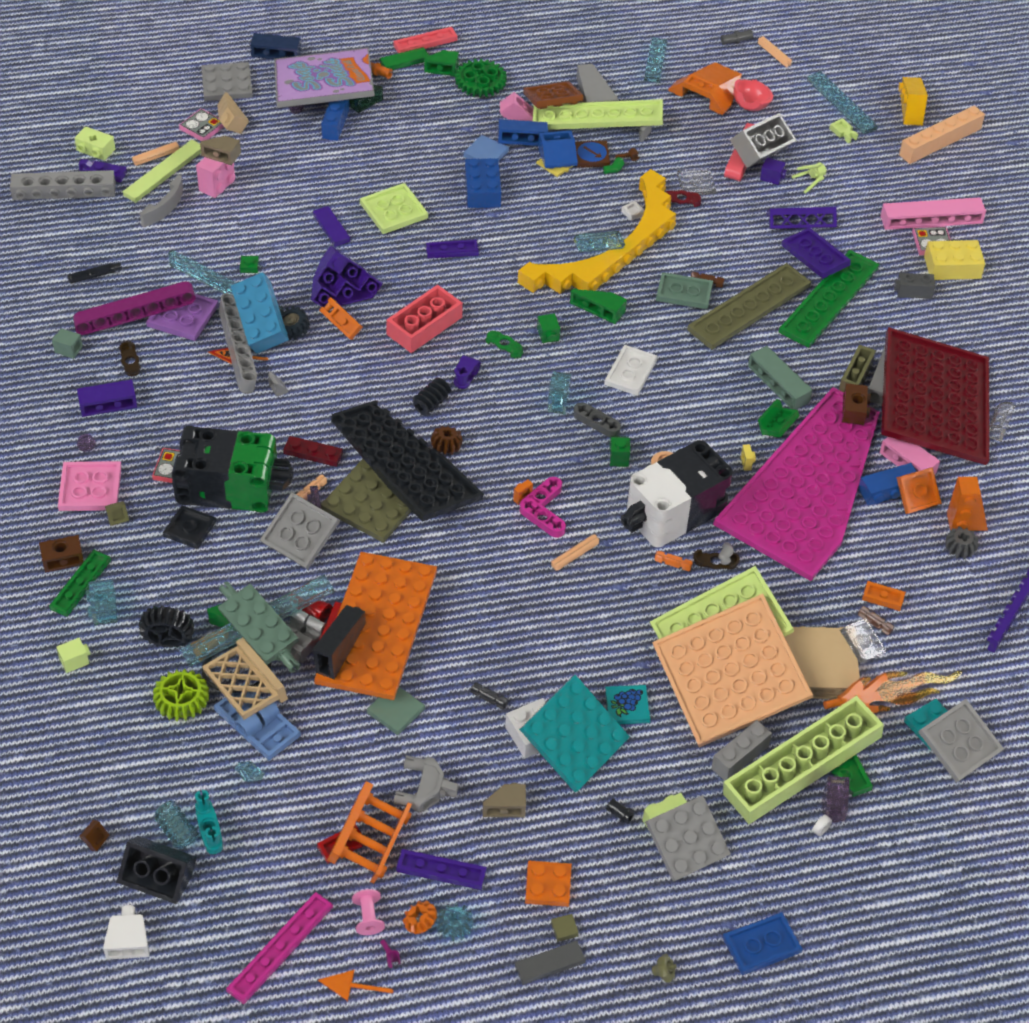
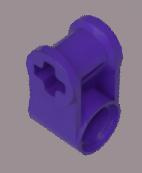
[454,355,481,389]

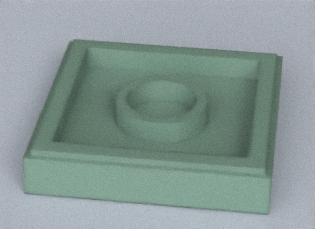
[367,687,425,735]

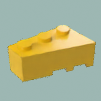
[898,77,928,126]

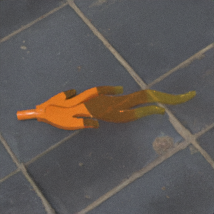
[823,670,962,713]

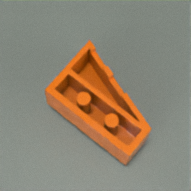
[947,477,988,531]

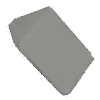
[639,126,652,142]
[268,372,289,397]

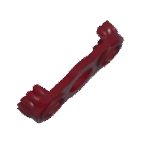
[665,190,701,207]

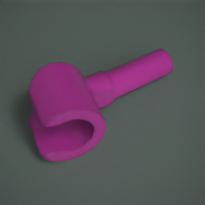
[380,939,401,968]

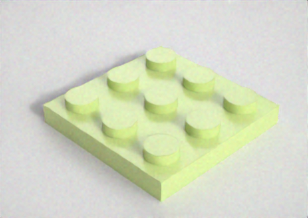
[360,183,428,234]

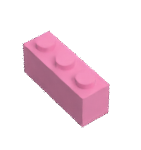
[880,437,940,474]

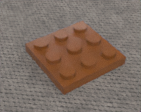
[523,81,583,109]

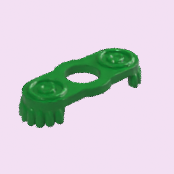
[486,331,523,359]

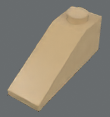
[217,92,249,134]

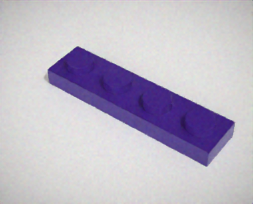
[396,849,487,890]

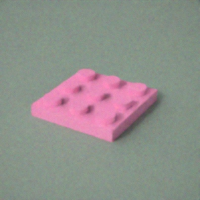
[58,461,122,511]

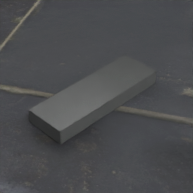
[514,941,586,985]

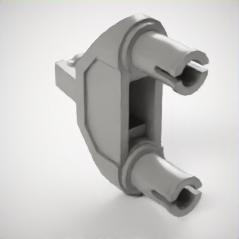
[394,755,459,812]

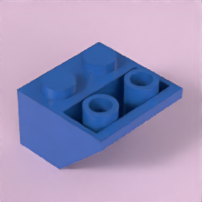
[538,130,578,169]

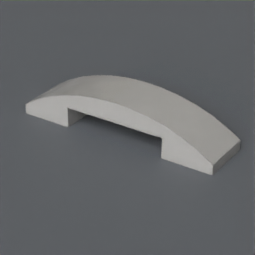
[140,174,183,227]

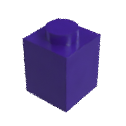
[760,157,787,185]

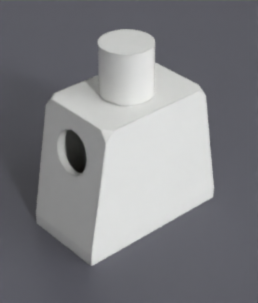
[103,905,150,960]

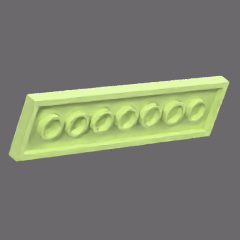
[533,99,663,130]

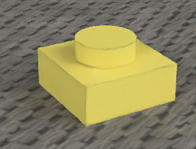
[741,444,756,471]

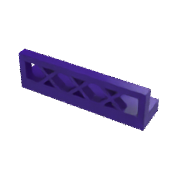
[767,207,837,229]

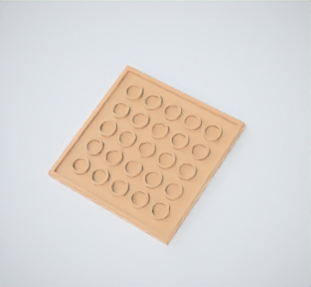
[652,594,813,748]

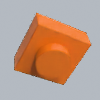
[513,479,533,505]

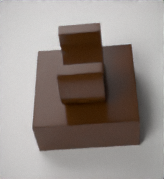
[79,820,110,852]

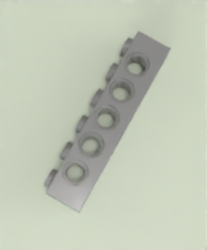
[10,170,116,200]

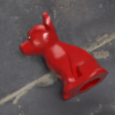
[289,594,333,622]

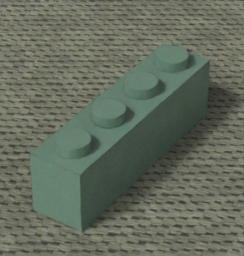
[748,346,813,410]

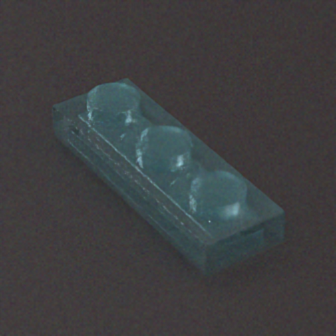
[573,231,625,252]

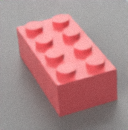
[386,285,463,353]

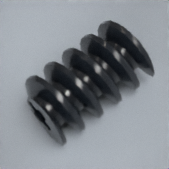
[413,377,452,416]

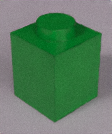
[537,313,560,343]

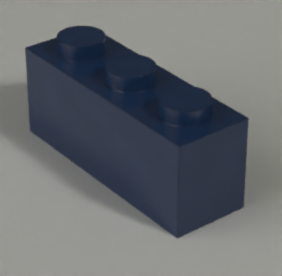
[250,33,301,60]

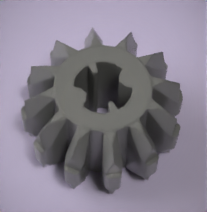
[945,526,979,559]

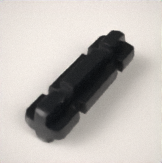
[470,682,508,709]

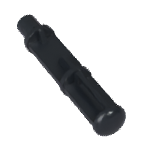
[68,262,122,284]

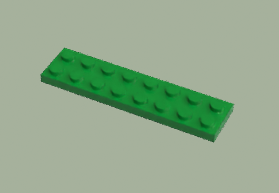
[779,250,879,348]

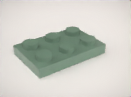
[656,272,713,310]

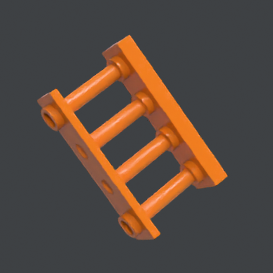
[327,781,412,884]

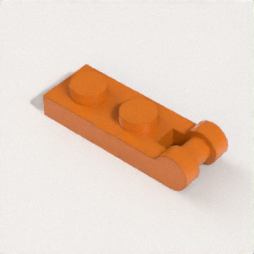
[319,297,363,340]

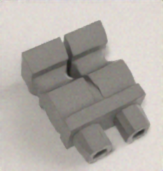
[287,606,326,663]

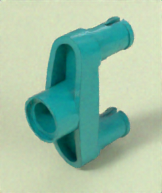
[195,790,223,854]

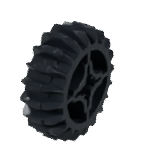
[139,605,195,648]

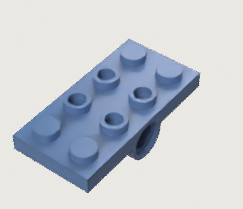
[214,682,301,761]

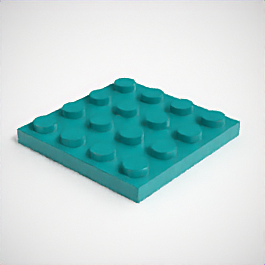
[519,675,630,792]

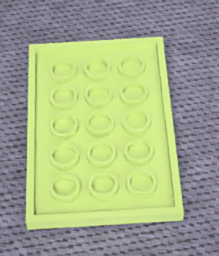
[650,566,794,639]

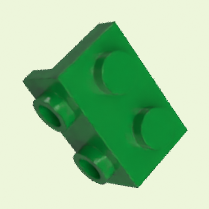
[758,399,800,437]

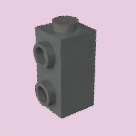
[894,273,936,299]

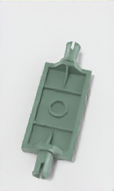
[218,581,301,673]

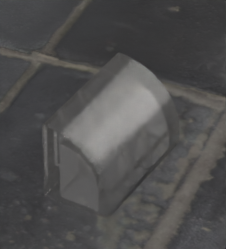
[989,402,1017,442]

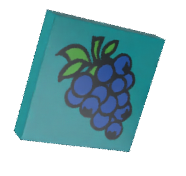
[605,685,650,724]

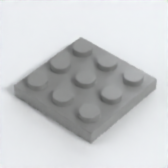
[201,62,253,101]
[260,492,340,570]
[918,699,1004,783]
[645,795,731,882]

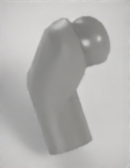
[718,542,734,565]

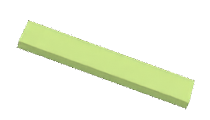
[123,139,201,203]

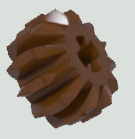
[431,425,463,455]

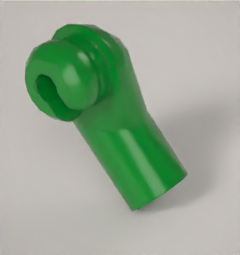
[603,157,624,174]

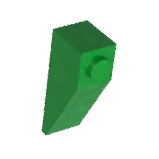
[570,289,627,324]

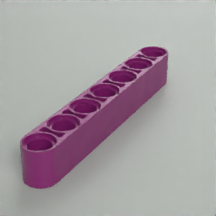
[73,281,196,335]

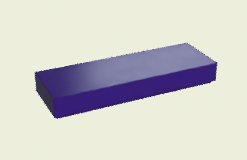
[313,206,350,247]
[426,239,479,259]

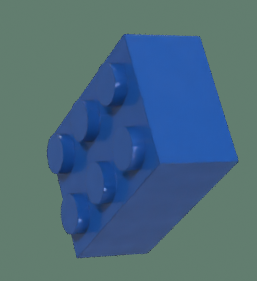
[465,158,501,208]

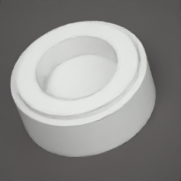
[812,814,832,836]

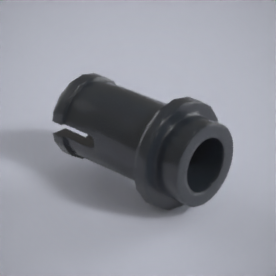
[606,798,634,824]

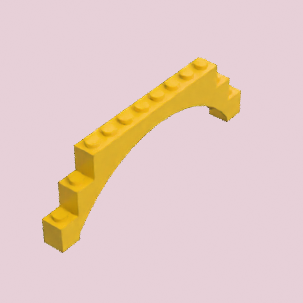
[518,169,676,294]

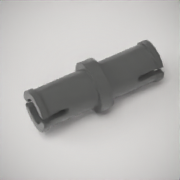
[721,29,753,45]

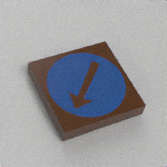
[575,141,610,168]

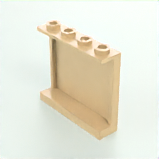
[785,626,860,699]

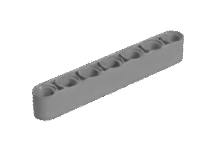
[219,293,257,394]

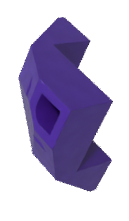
[311,245,383,307]

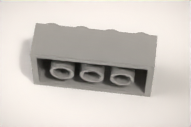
[730,113,797,168]

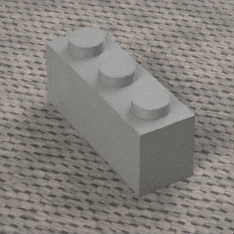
[711,720,772,781]

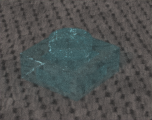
[235,761,265,782]

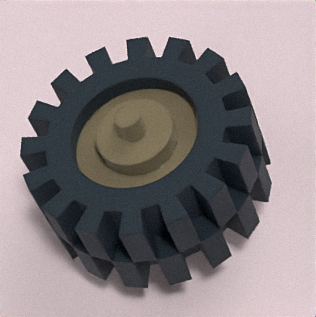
[280,306,310,340]

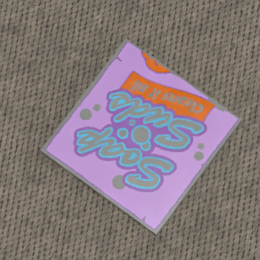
[274,48,375,108]

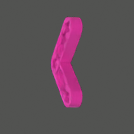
[520,477,566,538]

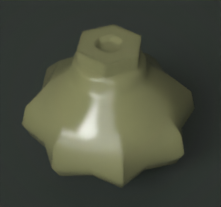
[652,954,677,983]

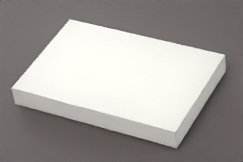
[604,345,658,396]

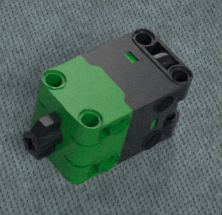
[172,426,293,513]

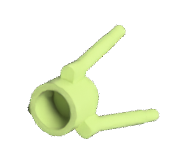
[791,162,826,194]

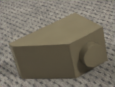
[200,136,241,165]
[483,783,526,817]

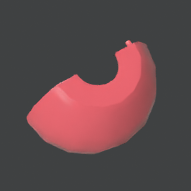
[733,79,773,112]

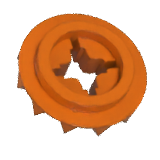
[403,900,437,934]

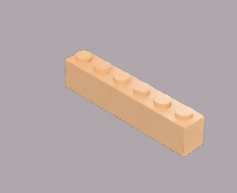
[899,106,985,164]

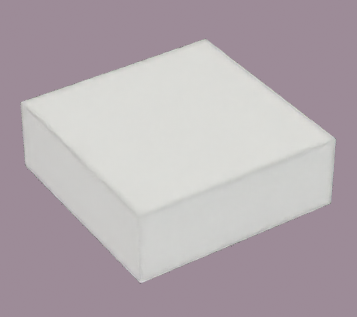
[621,201,645,221]

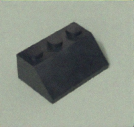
[116,836,197,904]

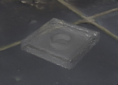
[677,168,716,197]
[840,618,886,665]

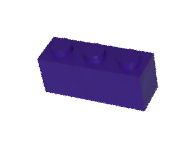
[77,379,137,417]

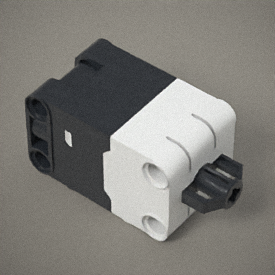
[621,440,733,547]

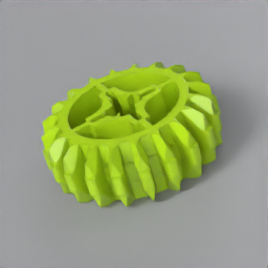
[153,668,209,722]

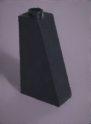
[313,605,366,679]

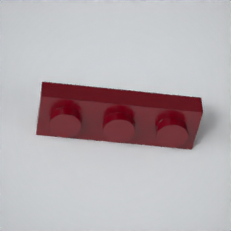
[283,436,343,467]

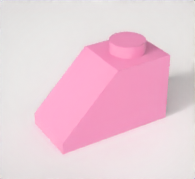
[500,92,534,121]

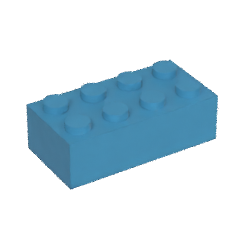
[231,272,289,354]

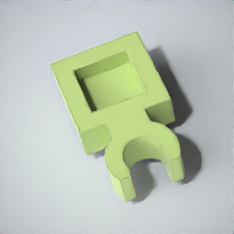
[829,118,858,143]

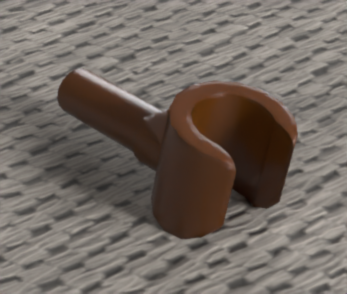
[615,148,639,161]

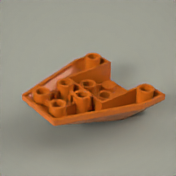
[668,62,742,115]

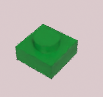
[240,256,259,273]

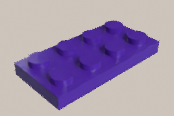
[781,227,851,279]

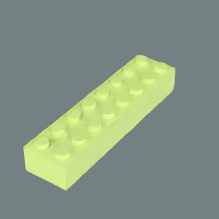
[723,696,884,824]

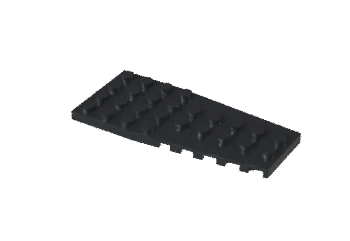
[331,400,484,522]

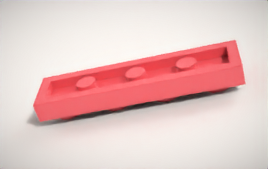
[394,27,457,53]

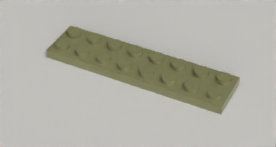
[687,263,811,350]

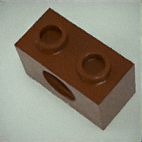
[842,383,871,425]
[39,535,84,573]

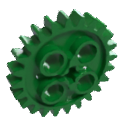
[455,58,507,98]

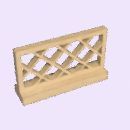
[202,637,288,720]

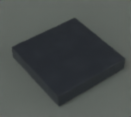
[163,505,216,549]

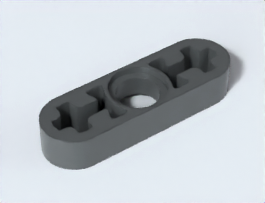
[573,402,621,437]

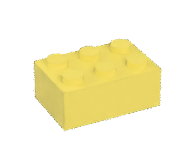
[924,240,985,280]

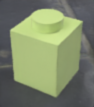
[56,638,91,673]

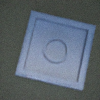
[463,135,509,162]

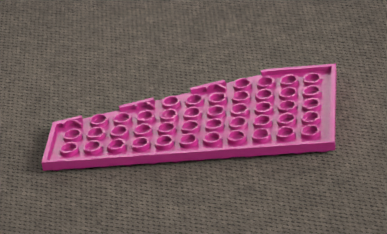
[713,387,880,581]

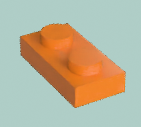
[862,581,906,611]

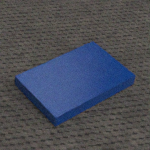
[722,912,803,975]

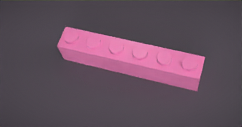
[880,198,986,230]

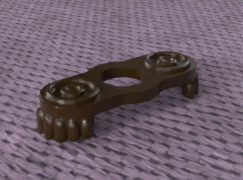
[119,341,141,377]
[693,549,740,570]

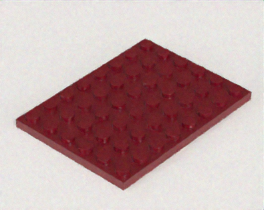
[881,327,989,465]

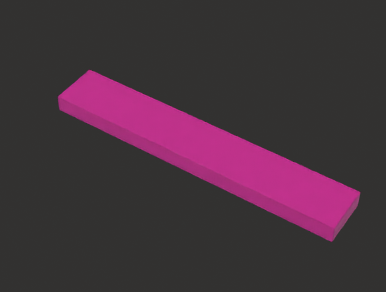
[226,892,333,1005]

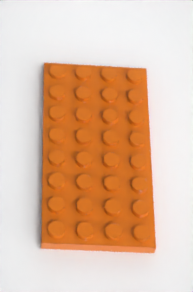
[314,552,437,700]

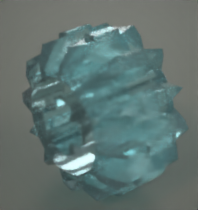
[436,902,474,942]

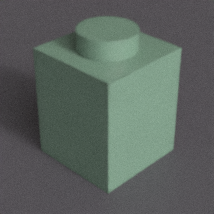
[52,328,83,359]

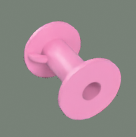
[352,889,385,935]

